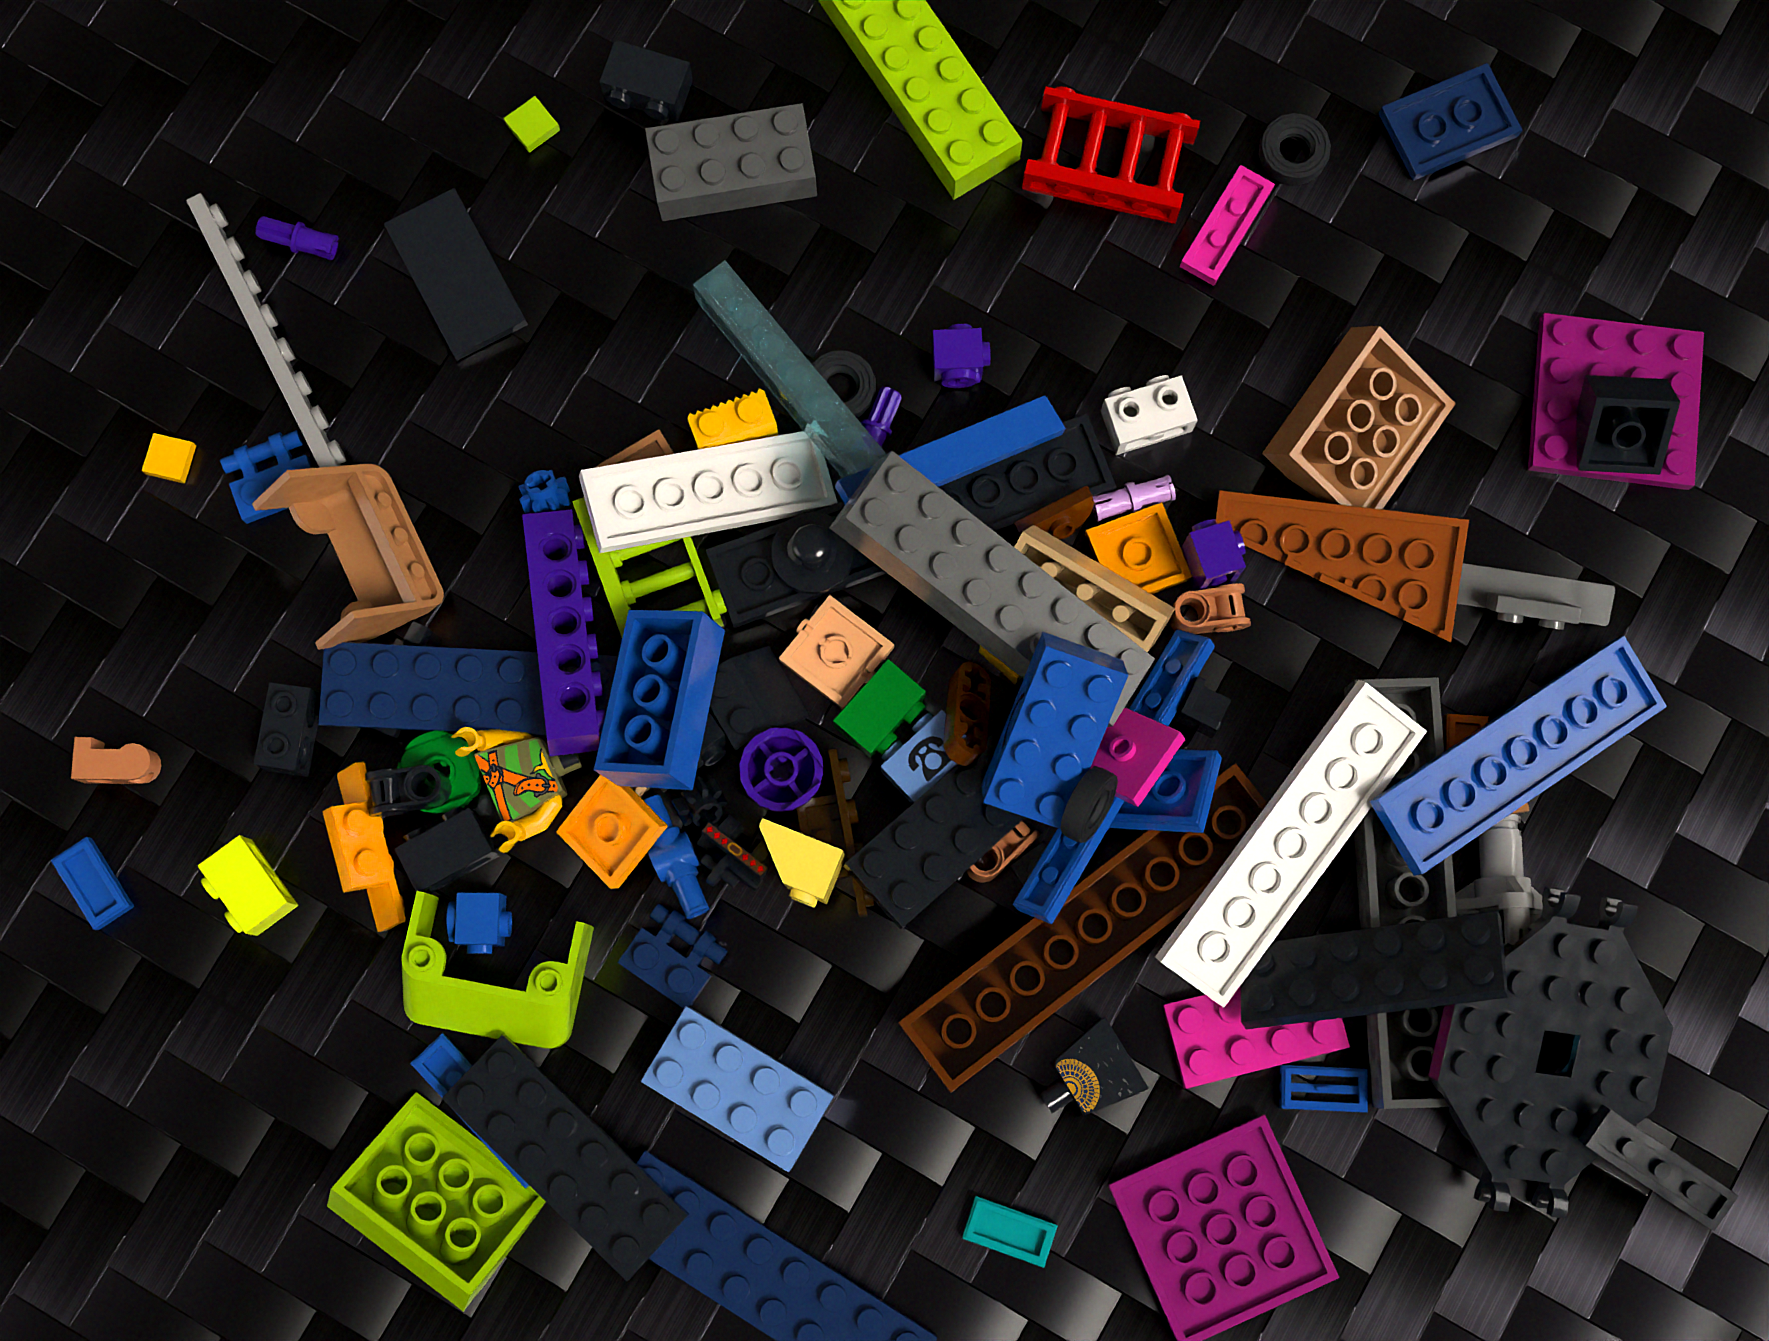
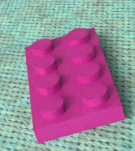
[1161,986,1350,1089]

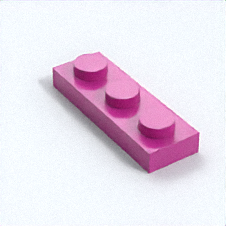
[1180,165,1275,286]

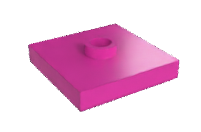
[1090,708,1185,807]

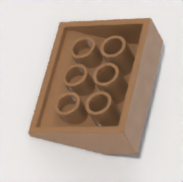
[1262,326,1456,509]

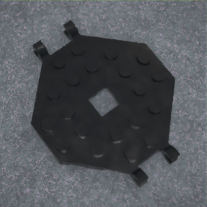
[1428,886,1673,1218]

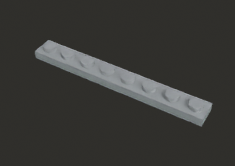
[186,193,347,468]

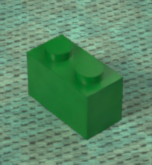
[833,659,926,759]

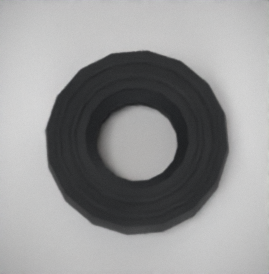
[1258,113,1331,186]
[805,351,876,423]
[1060,766,1118,843]

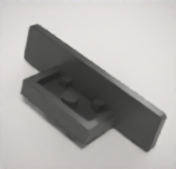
[1457,563,1615,630]

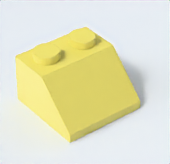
[759,818,846,908]

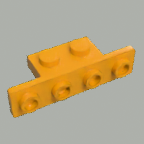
[322,762,406,932]

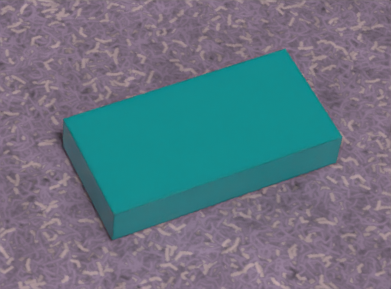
[962,1196,1058,1268]

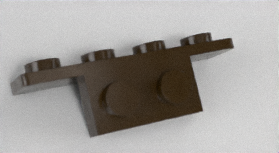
[797,749,874,918]

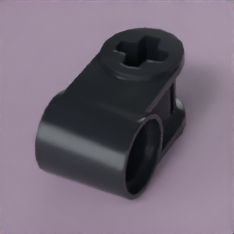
[365,765,452,817]

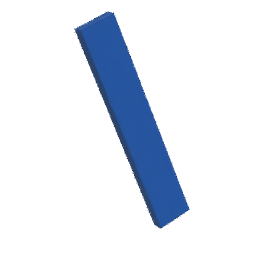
[835,395,1066,505]

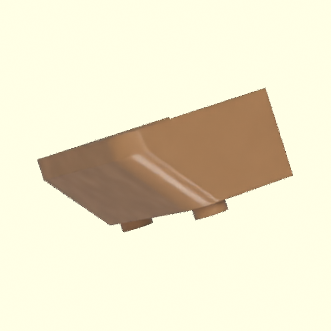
[252,464,444,650]

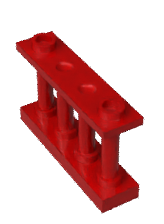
[1022,86,1200,224]

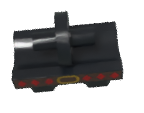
[696,814,772,892]

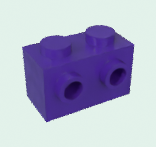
[1181,519,1246,591]

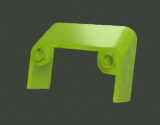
[402,891,594,1049]

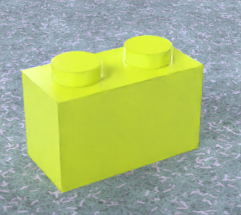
[198,835,299,936]

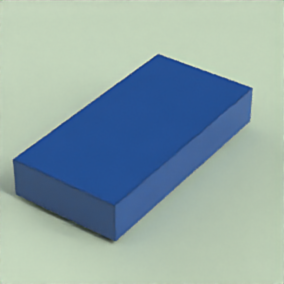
[51,837,134,930]

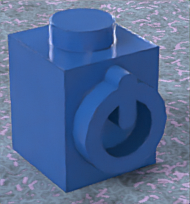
[446,893,512,954]

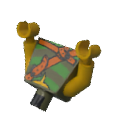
[451,727,582,853]

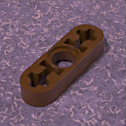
[943,662,991,766]

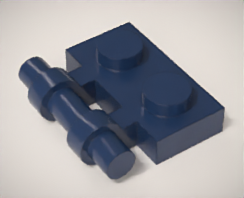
[617,903,728,1009]

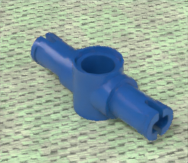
[643,795,710,919]

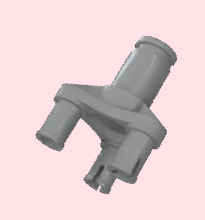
[1455,814,1543,945]

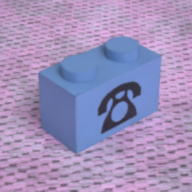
[881,710,966,805]

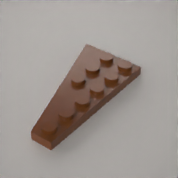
[1216,490,1469,642]

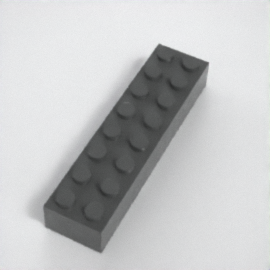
[830,451,1155,727]

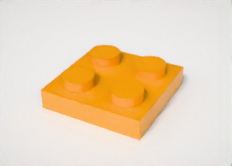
[1085,502,1192,594]
[556,775,668,889]

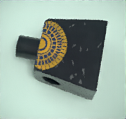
[1038,1018,1149,1115]

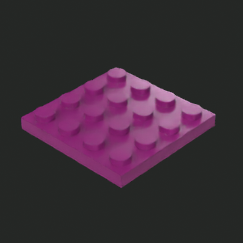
[1528,313,1704,490]
[1107,1114,1339,1341]

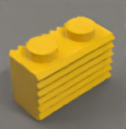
[687,389,778,450]

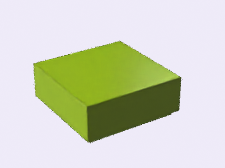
[504,96,560,153]

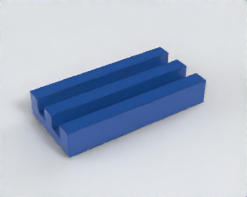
[1279,1065,1368,1112]

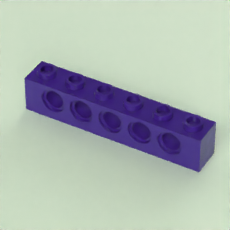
[522,509,605,757]

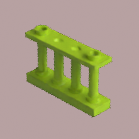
[572,497,727,638]

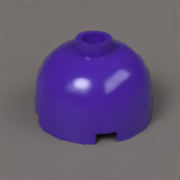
[739,728,823,812]

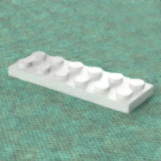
[579,429,838,553]

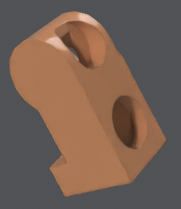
[71,737,161,784]

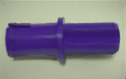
[255,216,339,260]
[850,386,902,467]

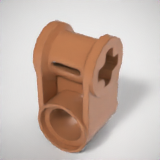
[1168,583,1251,634]
[966,821,1042,883]

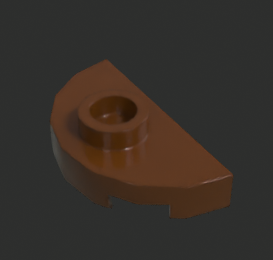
[1014,486,1094,539]

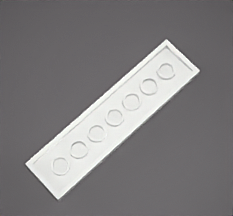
[1155,680,1427,1007]

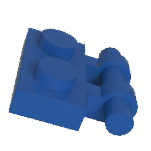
[220,430,313,524]

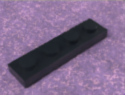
[1577,1104,1739,1231]

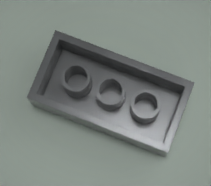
[645,103,817,221]

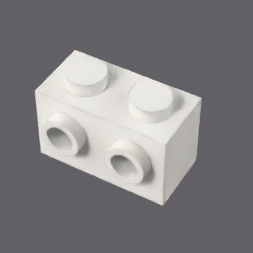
[1101,375,1197,455]

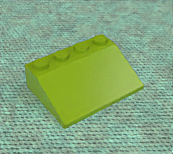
[327,1092,546,1312]

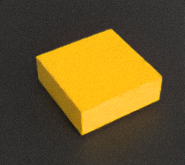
[142,433,196,484]

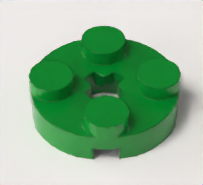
[397,731,482,815]

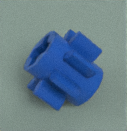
[519,470,571,514]

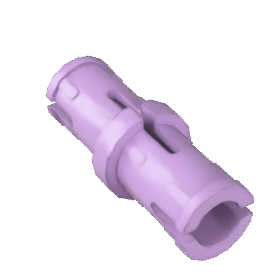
[1092,475,1176,522]

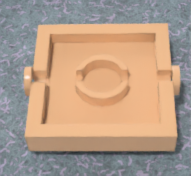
[779,595,894,710]

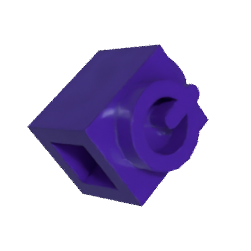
[932,324,991,388]

